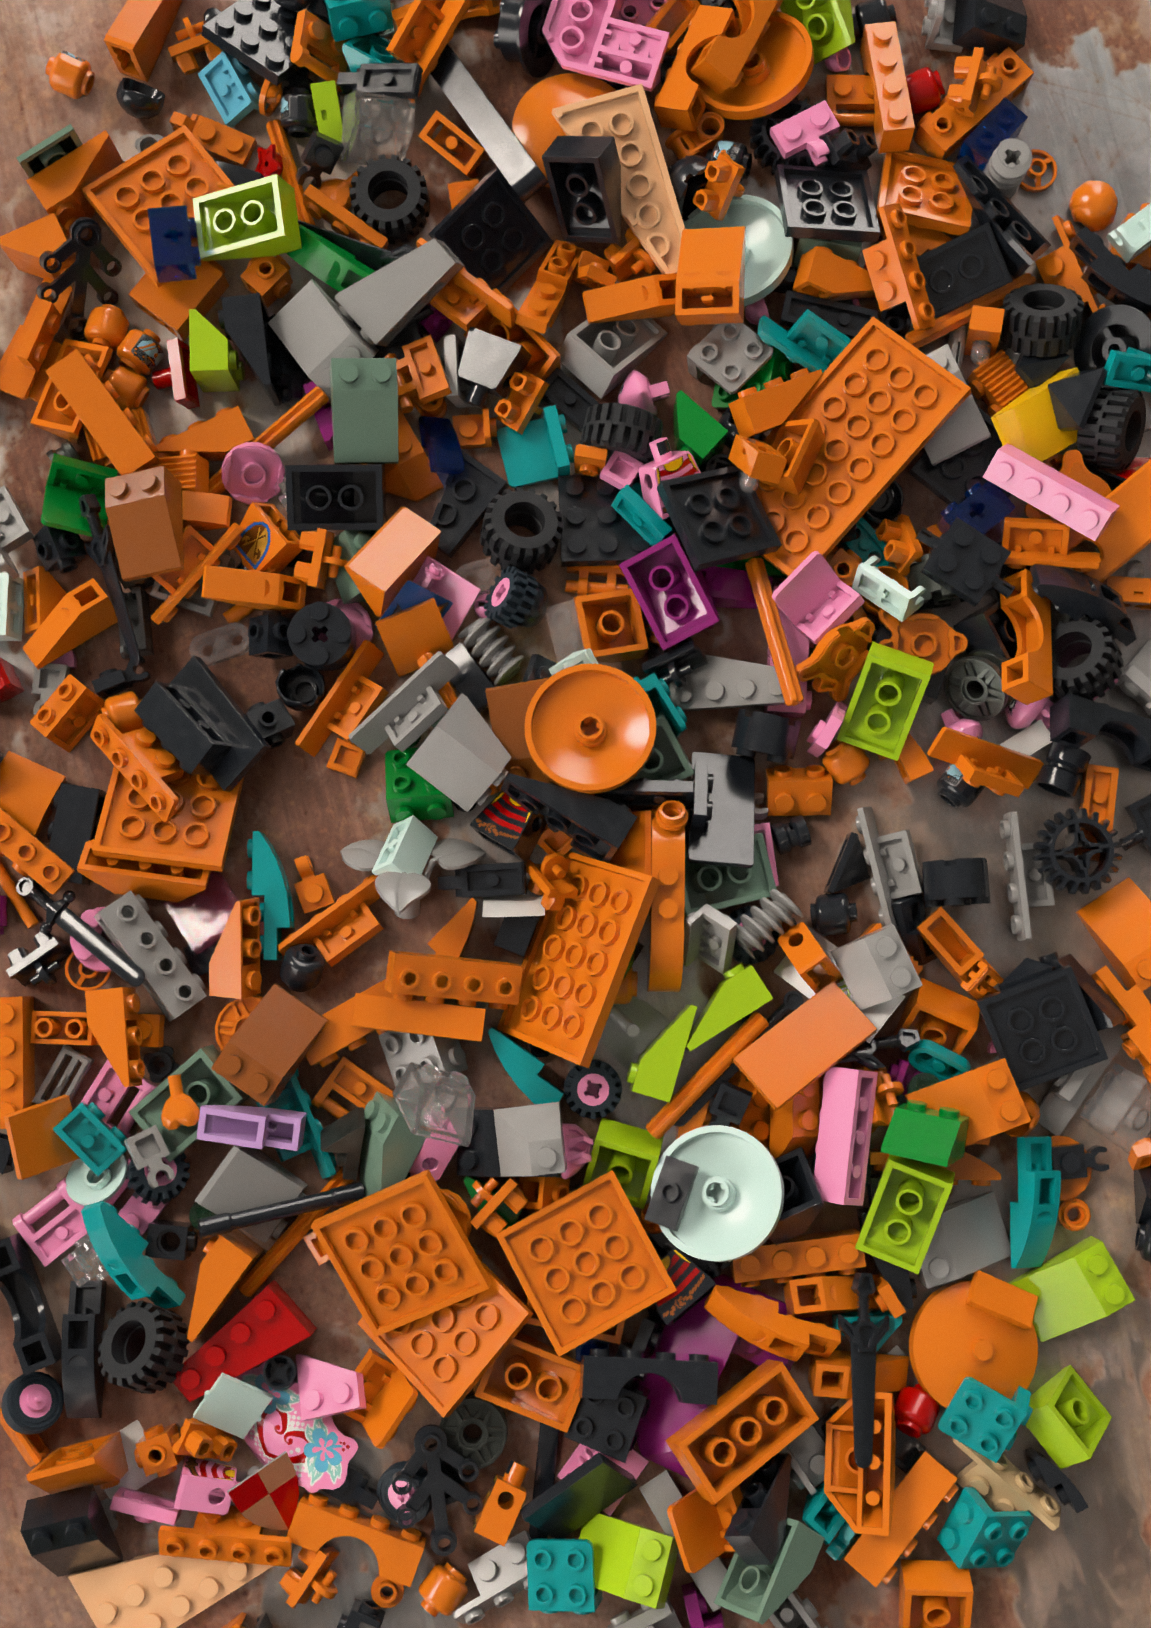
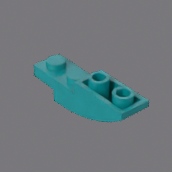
[247,831,295,961]
[1010,1136,1061,1269]
[81,1201,186,1309]

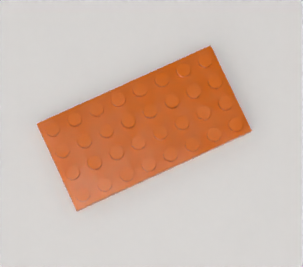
[748,317,971,577]

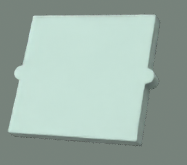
[193,1372,273,1439]

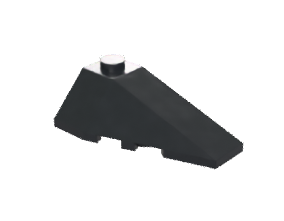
[953,154,1051,279]
[501,773,637,863]

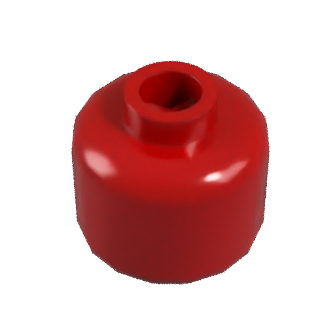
[905,67,945,115]
[894,1384,940,1438]

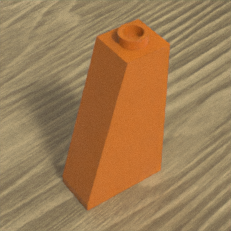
[104,0,182,82]

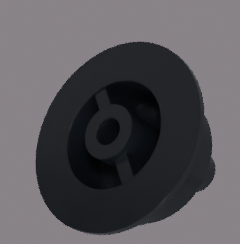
[493,0,556,78]
[1074,304,1151,388]

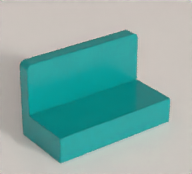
[611,482,676,546]

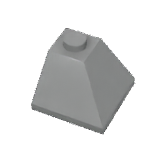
[493,1102,567,1177]

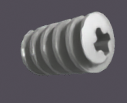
[983,138,1032,199]
[458,617,524,687]
[735,889,804,959]

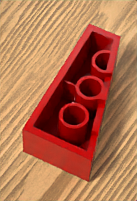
[172,1280,317,1402]

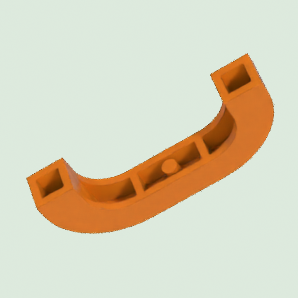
[647,808,685,992]

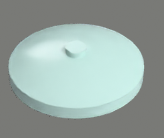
[683,194,794,306]
[651,1125,784,1262]

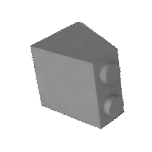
[406,693,511,812]
[195,1145,308,1243]

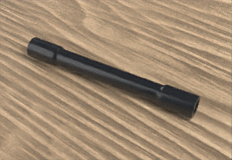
[197,1182,365,1239]

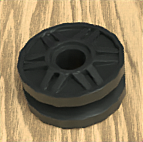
[944,649,1014,721]
[439,1393,508,1470]

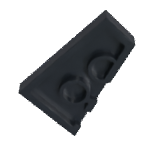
[430,448,509,558]

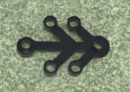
[37,217,122,341]
[391,1424,483,1556]

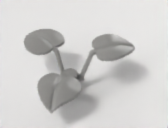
[340,838,486,919]

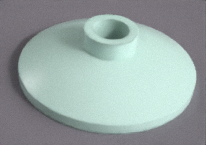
[66,1154,128,1206]

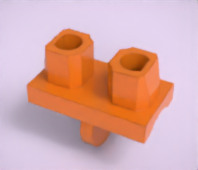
[168,17,223,76]
[947,47,1003,117]
[692,152,745,221]
[604,228,656,283]
[494,370,550,434]
[875,514,930,576]
[293,528,349,590]
[526,853,578,911]
[857,1066,904,1128]
[470,1177,529,1237]
[171,1417,238,1462]
[279,1546,340,1608]

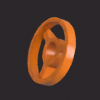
[259,79,283,117]
[1020,149,1057,193]
[65,952,111,991]

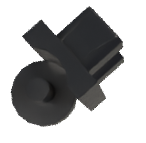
[822,128,878,170]
[642,637,708,689]
[6,932,72,987]

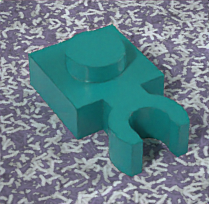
[825,1521,861,1561]

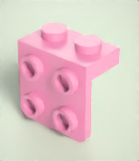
[772,551,865,645]

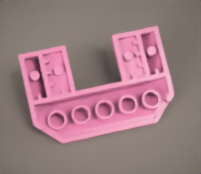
[542,0,670,92]

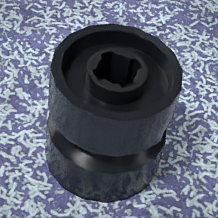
[1035,742,1091,799]

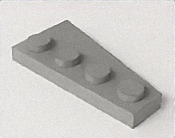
[669,649,785,712]

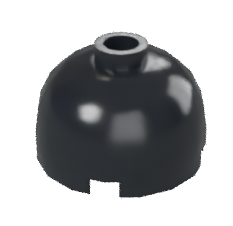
[668,155,710,221]

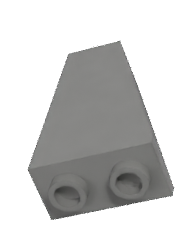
[334,238,465,346]

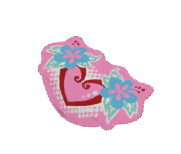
[235,1359,359,1493]

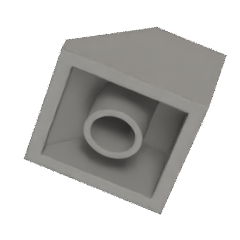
[830,924,923,1010]

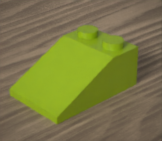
[780,0,855,65]
[192,174,302,261]
[837,642,934,761]
[685,963,773,1051]
[626,1004,697,1103]
[855,1154,955,1274]
[1008,1236,1135,1342]
[579,1513,679,1609]

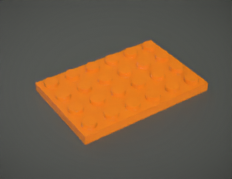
[497,851,661,1068]

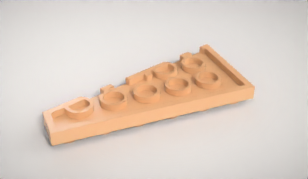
[552,84,685,274]
[68,1528,282,1628]

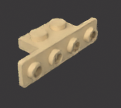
[953,1438,1061,1531]

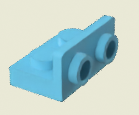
[198,50,268,128]

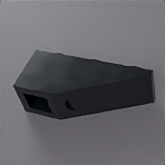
[724,1453,792,1565]

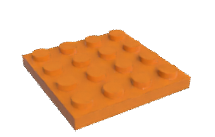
[82,125,235,288]
[92,753,245,872]
[311,1169,492,1337]
[495,1170,677,1357]
[357,1257,534,1418]

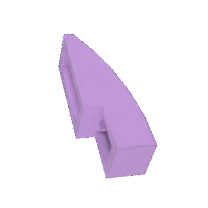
[196,1105,307,1151]

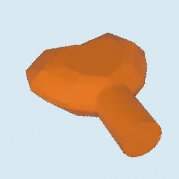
[319,171,358,210]
[161,1074,200,1130]

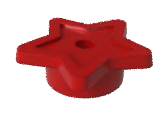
[255,144,283,178]

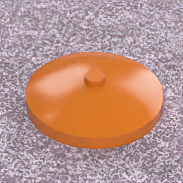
[694,11,814,120]
[512,73,616,188]
[524,664,656,794]
[909,1280,1038,1408]

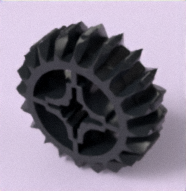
[749,95,828,176]
[1033,808,1123,895]

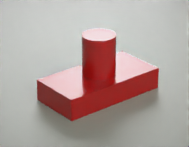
[152,338,200,409]

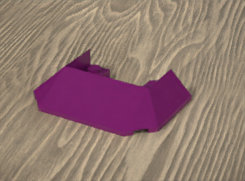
[636,1274,812,1488]

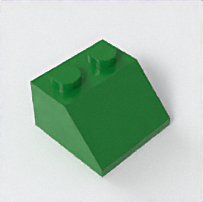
[673,390,728,473]
[881,1100,969,1167]

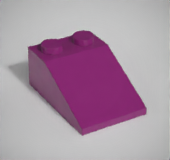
[619,534,720,651]

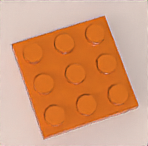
[876,151,972,236]

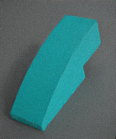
[488,1026,564,1104]

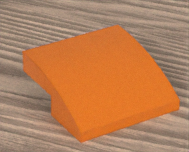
[375,597,454,677]
[0,751,67,837]

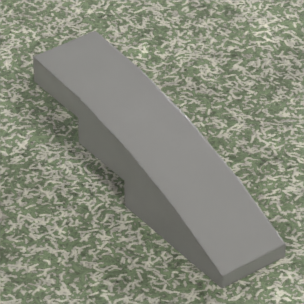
[639,1470,728,1612]

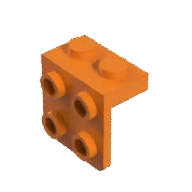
[343,1348,418,1449]
[667,1485,743,1573]

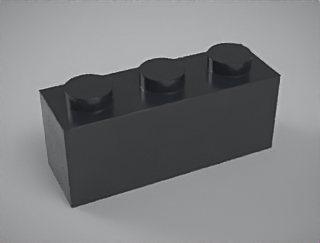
[134,681,232,776]
[47,783,107,886]

